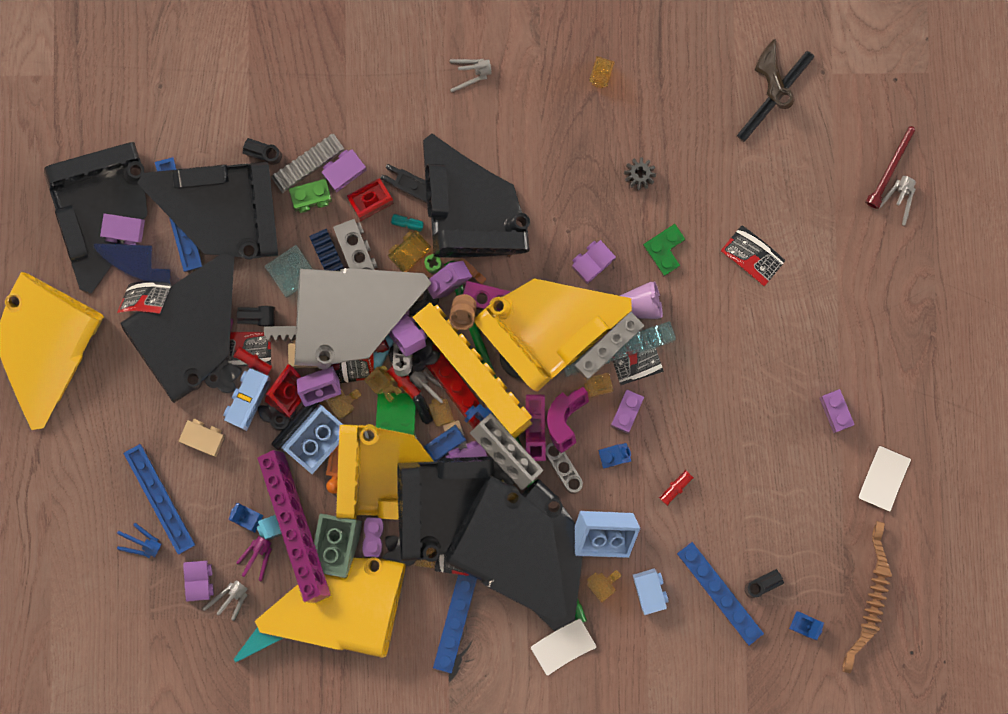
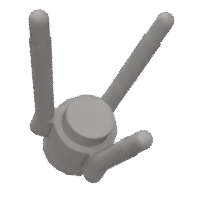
[450,59,492,92]
[879,176,916,226]
[410,371,443,409]
[203,580,248,621]

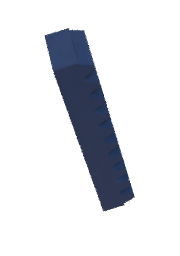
[309,229,344,271]

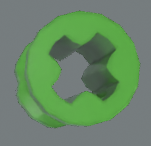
[424,254,442,273]

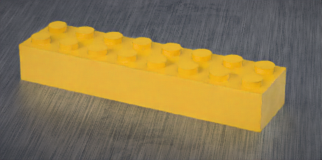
[413,302,533,439]

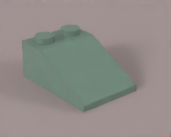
[314,513,363,578]

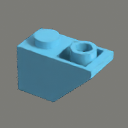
[257,515,282,540]

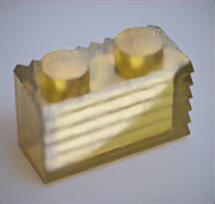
[388,230,432,272]

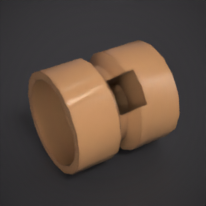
[449,294,477,330]

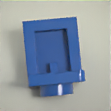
[464,404,495,423]
[598,443,631,469]
[229,503,264,533]
[789,611,824,640]

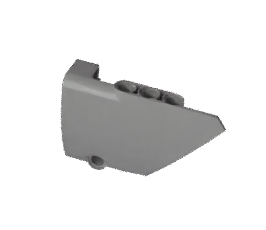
[294,268,431,370]

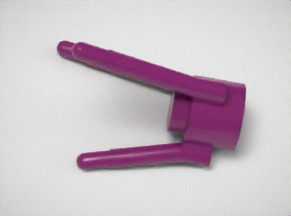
[236,536,272,582]

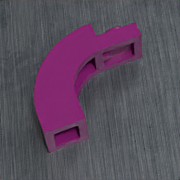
[547,387,589,453]
[525,394,546,461]

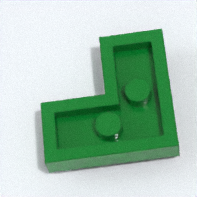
[643,224,685,276]

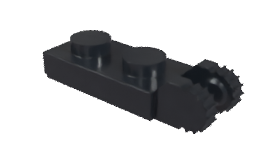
[380,164,427,203]

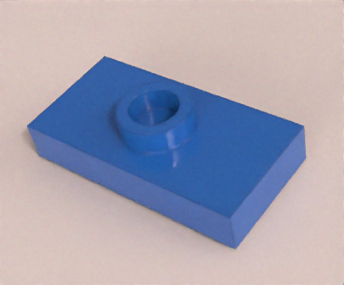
[424,424,467,461]

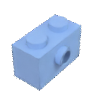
[632,568,669,615]

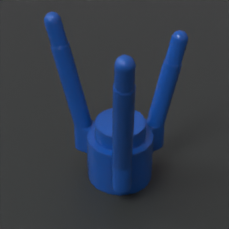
[117,523,161,558]

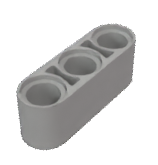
[546,443,583,493]

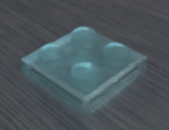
[265,245,312,298]

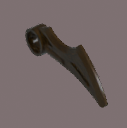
[755,39,794,109]

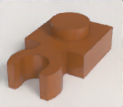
[459,257,486,285]

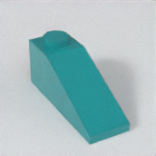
[234,627,283,662]

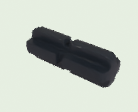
[413,394,433,424]

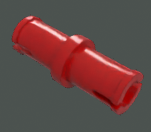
[233,346,272,375]
[386,365,421,400]
[659,470,694,506]

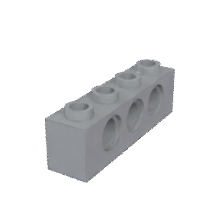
[333,219,378,270]
[574,312,644,381]
[470,413,544,490]

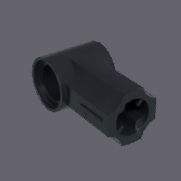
[242,138,282,165]
[237,306,275,327]
[744,569,784,598]

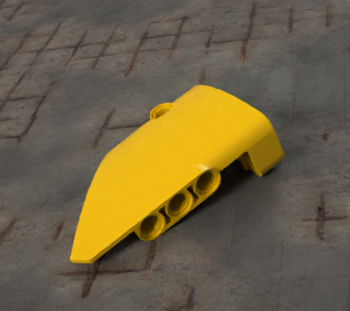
[0,272,104,430]
[474,278,632,391]
[336,424,434,520]
[255,557,406,658]

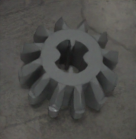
[624,157,656,190]

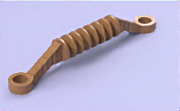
[842,521,892,674]

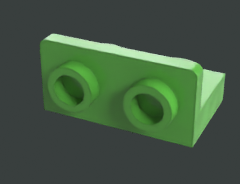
[289,179,332,213]

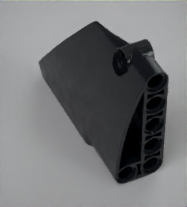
[44,142,148,294]
[137,162,278,260]
[120,253,235,403]

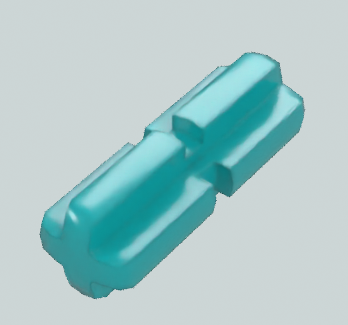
[391,214,424,232]

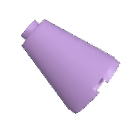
[620,281,663,319]

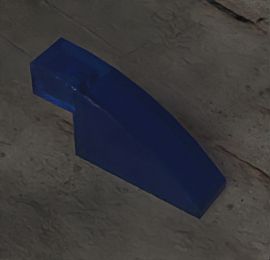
[94,244,171,284]

